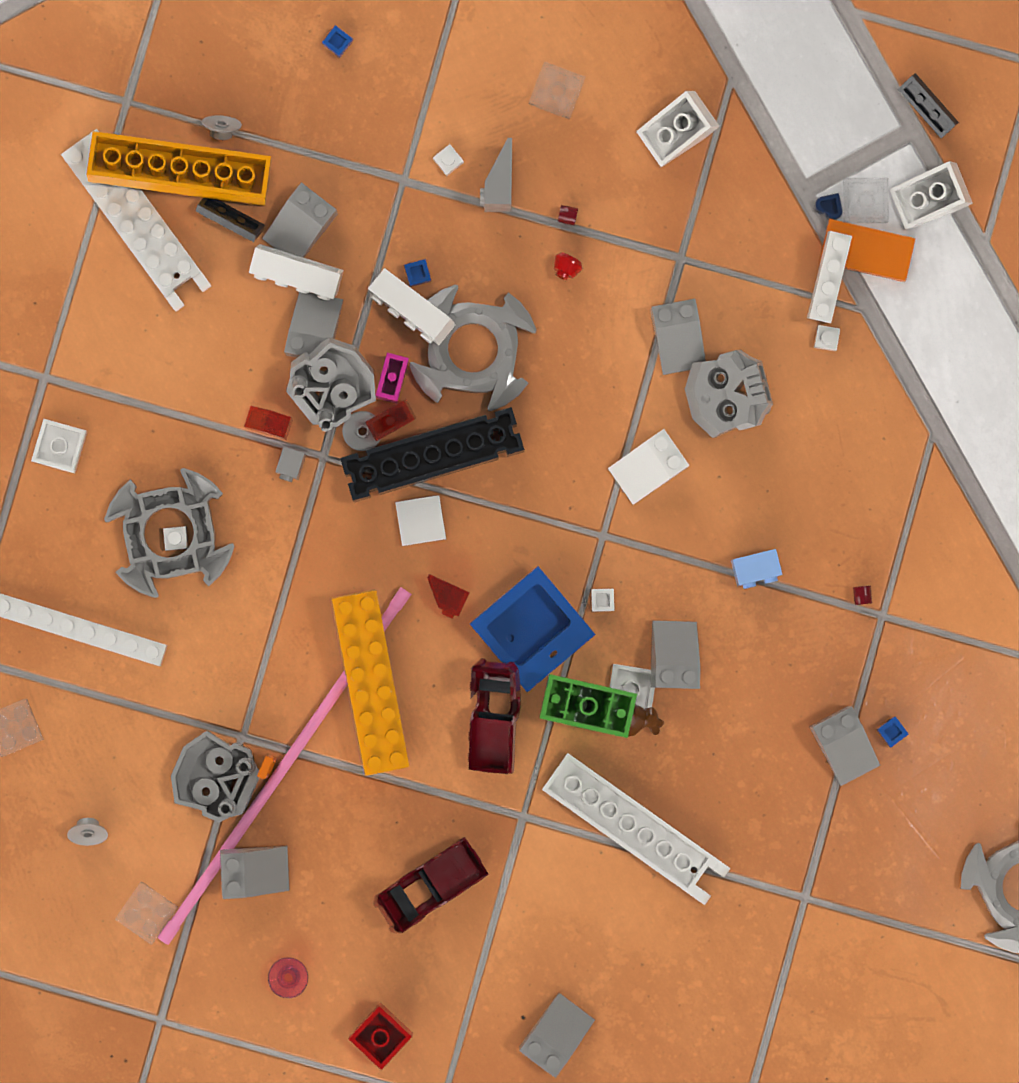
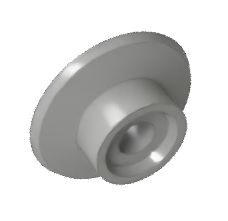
[202,115,242,140]
[343,411,382,451]
[67,818,108,846]

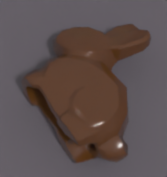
[628,704,664,737]

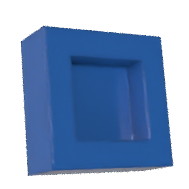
[322,25,353,58]
[404,259,431,287]
[876,716,909,747]

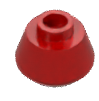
[554,252,583,280]

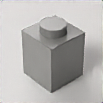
[275,446,306,482]

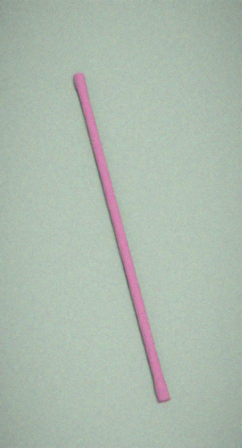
[158,587,412,945]

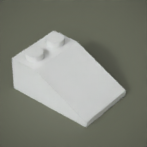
[636,91,720,167]
[890,161,973,230]
[608,429,689,505]

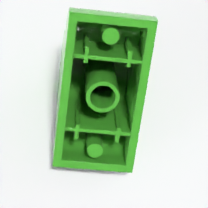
[539,674,637,738]

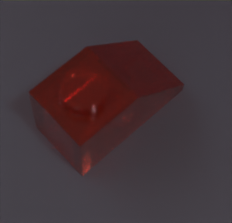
[365,399,417,441]
[244,406,293,440]
[427,574,470,619]

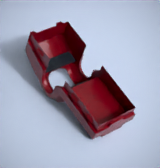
[468,658,521,774]
[373,837,489,934]

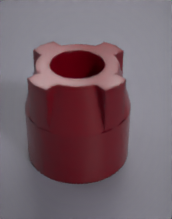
[557,205,578,226]
[853,586,872,605]

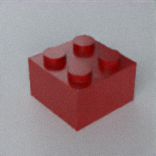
[348,1002,413,1070]

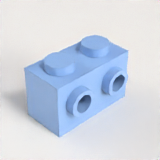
[731,549,783,589]

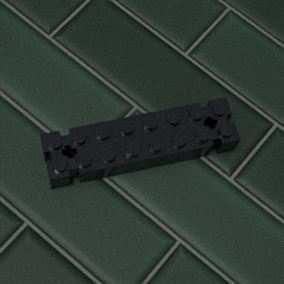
[340,407,525,503]

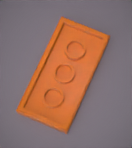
[819,219,916,282]

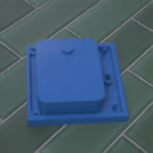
[469,566,596,692]

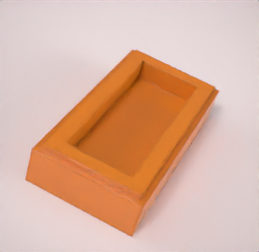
[257,754,277,779]

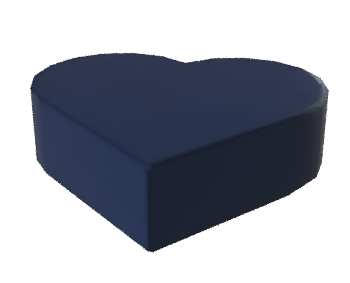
[815,193,842,220]

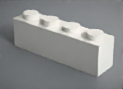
[807,231,852,323]
[249,244,344,300]
[368,268,456,345]

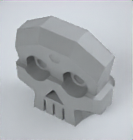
[286,337,376,432]
[685,350,773,438]
[171,731,260,822]

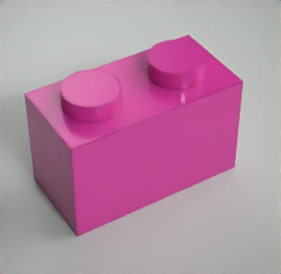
[376,352,409,403]

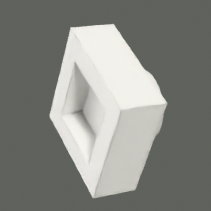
[433,144,464,176]
[814,325,840,352]
[163,526,188,551]
[591,589,614,612]

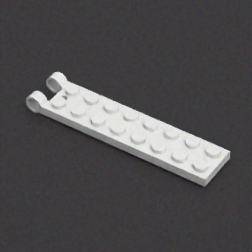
[61,129,211,312]
[542,753,731,905]

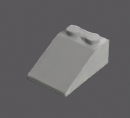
[480,138,512,213]
[262,182,338,258]
[284,292,343,358]
[650,299,706,375]
[650,621,700,689]
[809,706,880,786]
[220,846,289,899]
[519,993,595,1078]

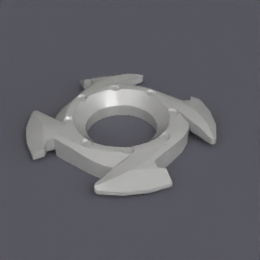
[409,285,537,411]
[104,468,235,598]
[960,840,1019,953]

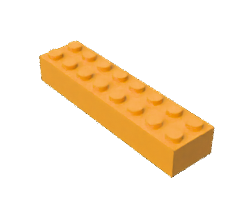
[87,131,271,206]
[331,589,410,776]

